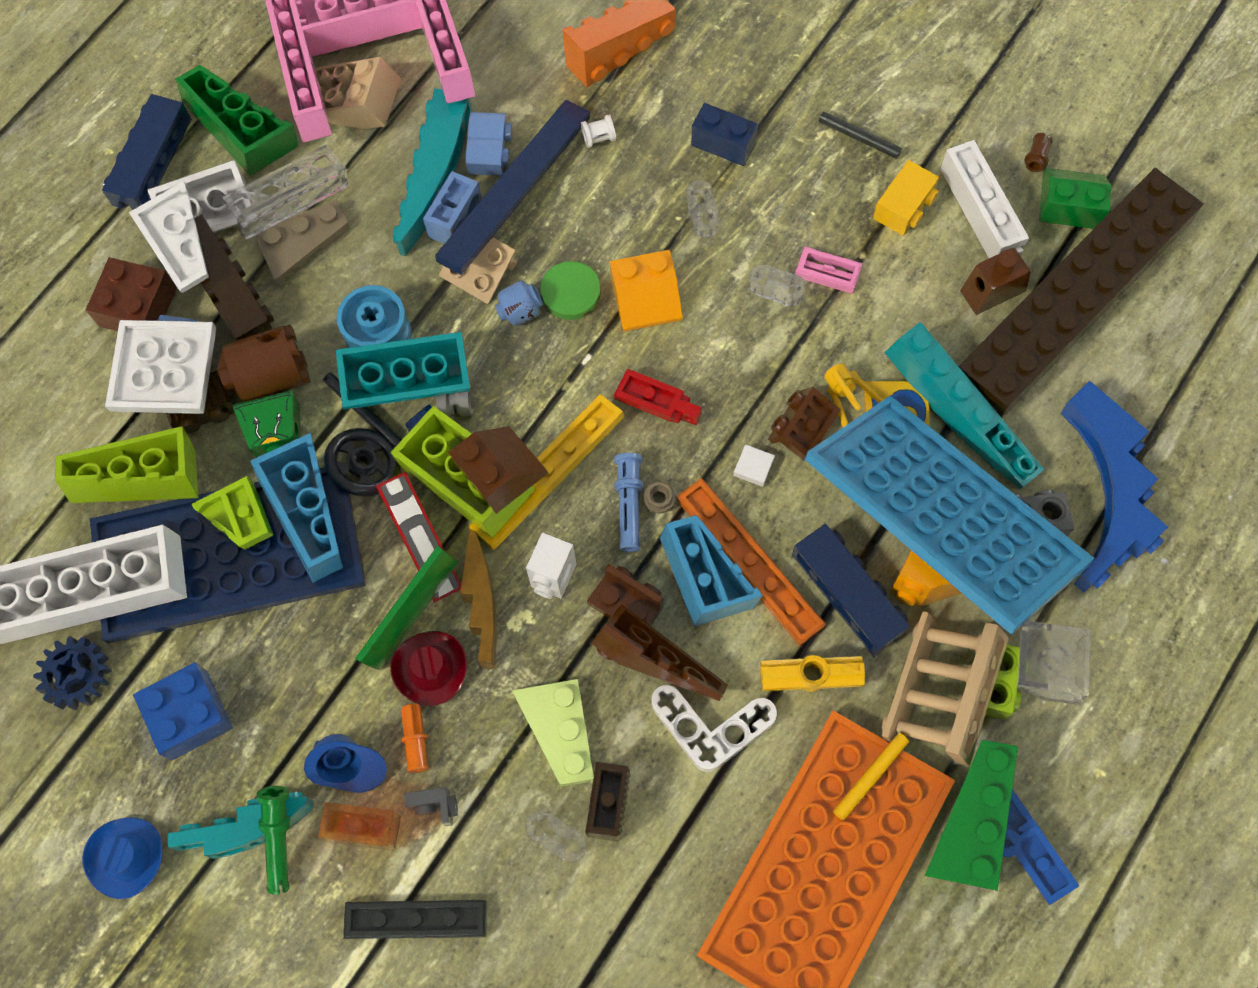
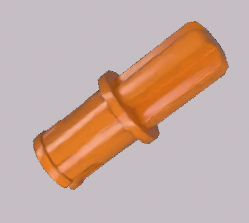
[401,704,429,773]

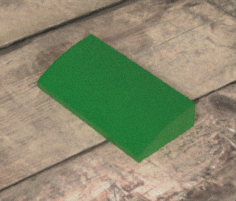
[355,546,459,670]

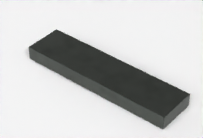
[343,900,487,939]

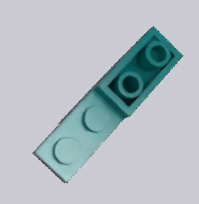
[167,792,314,859]

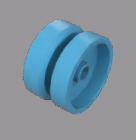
[336,285,412,348]

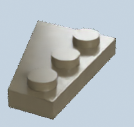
[254,199,350,286]

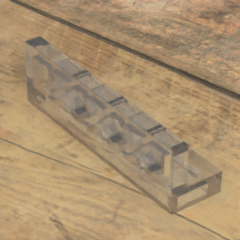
[222,144,348,240]

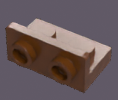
[768,387,841,461]
[587,564,664,626]

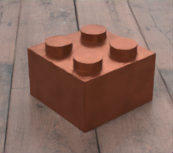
[85,257,177,331]

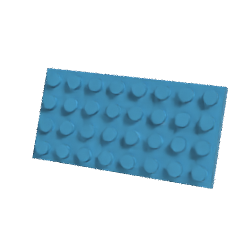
[805,396,1094,635]

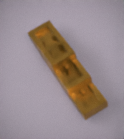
[460,530,497,669]

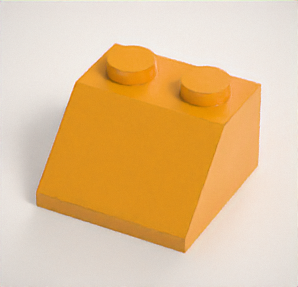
[610,250,683,332]
[890,550,962,607]

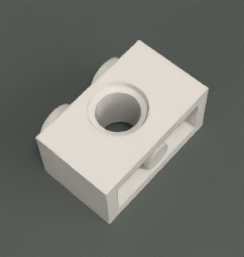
[526,533,577,599]

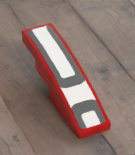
[376,472,461,603]

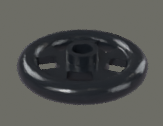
[324,428,400,497]

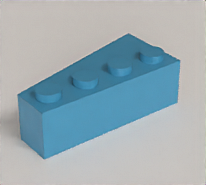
[250,433,343,582]

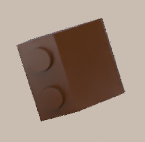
[448,426,548,514]

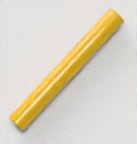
[833,733,909,821]

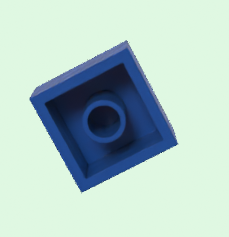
[133,662,233,761]

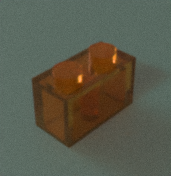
[318,802,401,851]

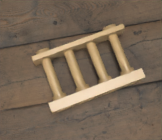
[882,611,1009,766]

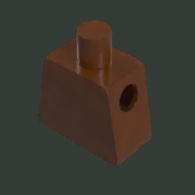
[960,248,1031,315]

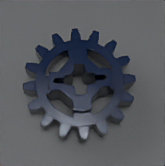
[33,636,112,710]

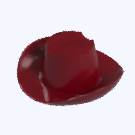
[390,631,467,706]

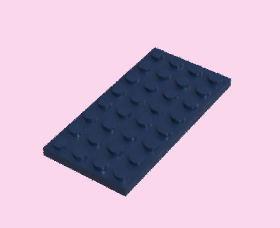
[90,467,366,644]

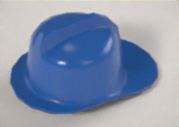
[304,734,387,793]

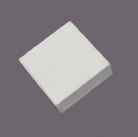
[733,444,775,487]

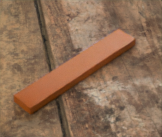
[676,478,826,647]

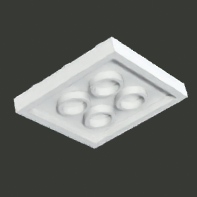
[105,320,216,414]

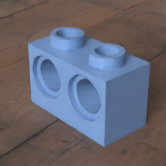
[423,171,482,244]

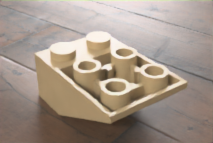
[315,57,401,129]

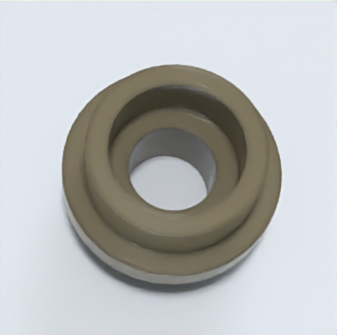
[643,482,675,514]

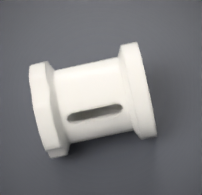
[581,115,616,148]

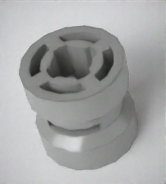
[436,391,472,417]

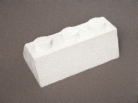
[148,160,257,233]

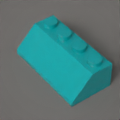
[335,332,470,410]

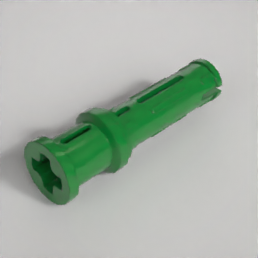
[256,786,291,895]

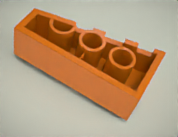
[562,0,676,87]

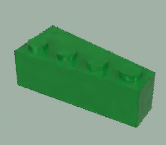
[175,65,298,176]
[925,740,1018,891]

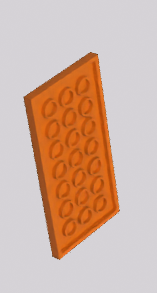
[697,711,955,988]

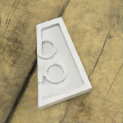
[129,181,209,293]

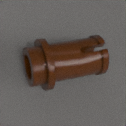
[1024,133,1053,172]

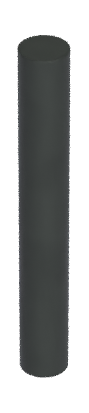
[819,111,902,159]

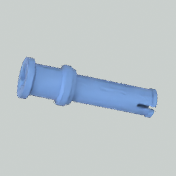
[614,453,643,552]

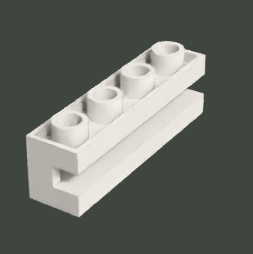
[940,140,1029,258]

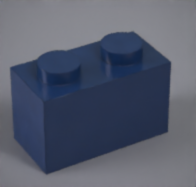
[691,103,758,166]

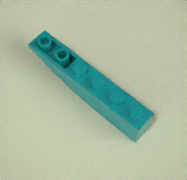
[393,88,472,256]
[884,322,1044,489]

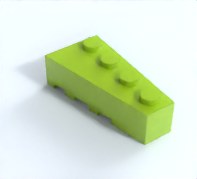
[55,426,199,503]

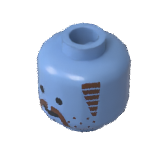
[495,280,543,326]

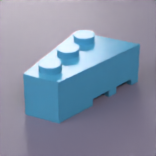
[660,515,763,627]

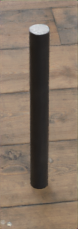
[323,372,402,448]

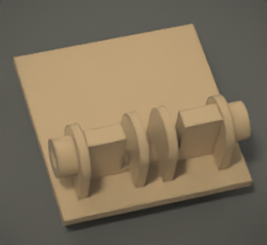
[438,237,517,304]

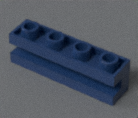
[102,94,192,210]
[792,523,910,657]

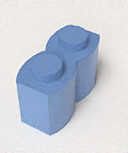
[466,112,512,176]

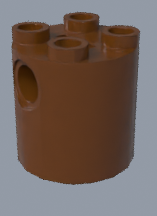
[218,324,311,402]

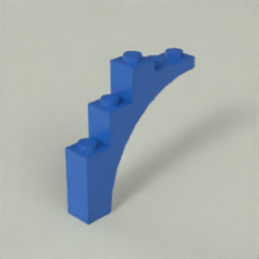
[1061,381,1168,593]

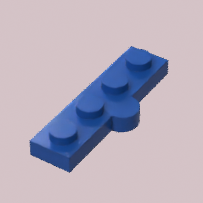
[1003,789,1079,905]

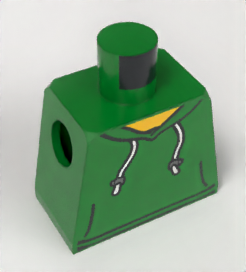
[233,390,300,458]

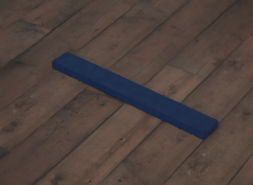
[435,100,590,275]

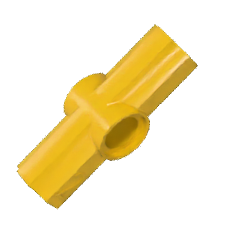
[760,655,865,692]

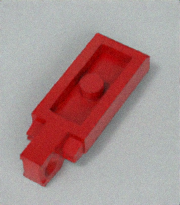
[614,369,702,426]

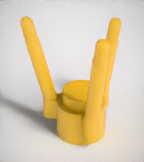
[824,363,884,427]

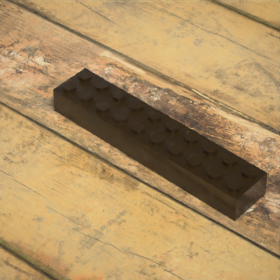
[958,167,1204,419]

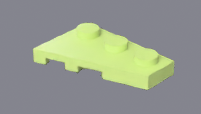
[512,679,594,787]

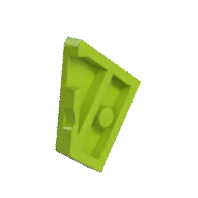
[192,476,273,549]

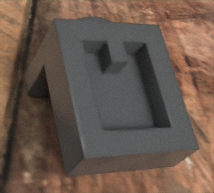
[404,787,458,826]

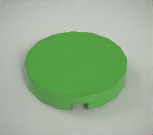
[540,261,601,320]

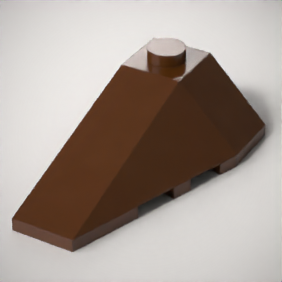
[591,604,728,701]

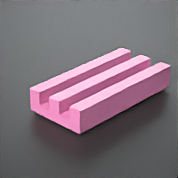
[795,246,863,294]

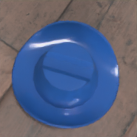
[82,817,163,899]

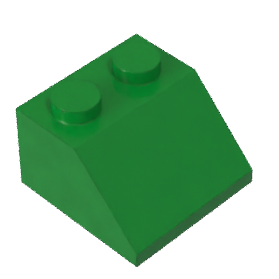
[1039,168,1111,229]

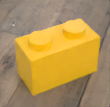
[873,160,939,236]

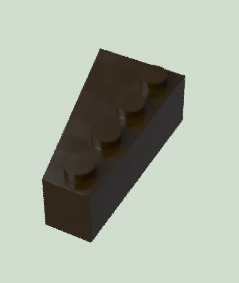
[194,214,275,341]

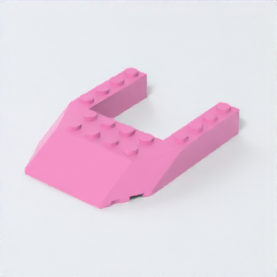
[265,0,476,143]

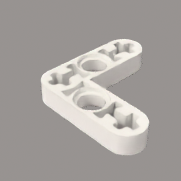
[651,685,777,772]

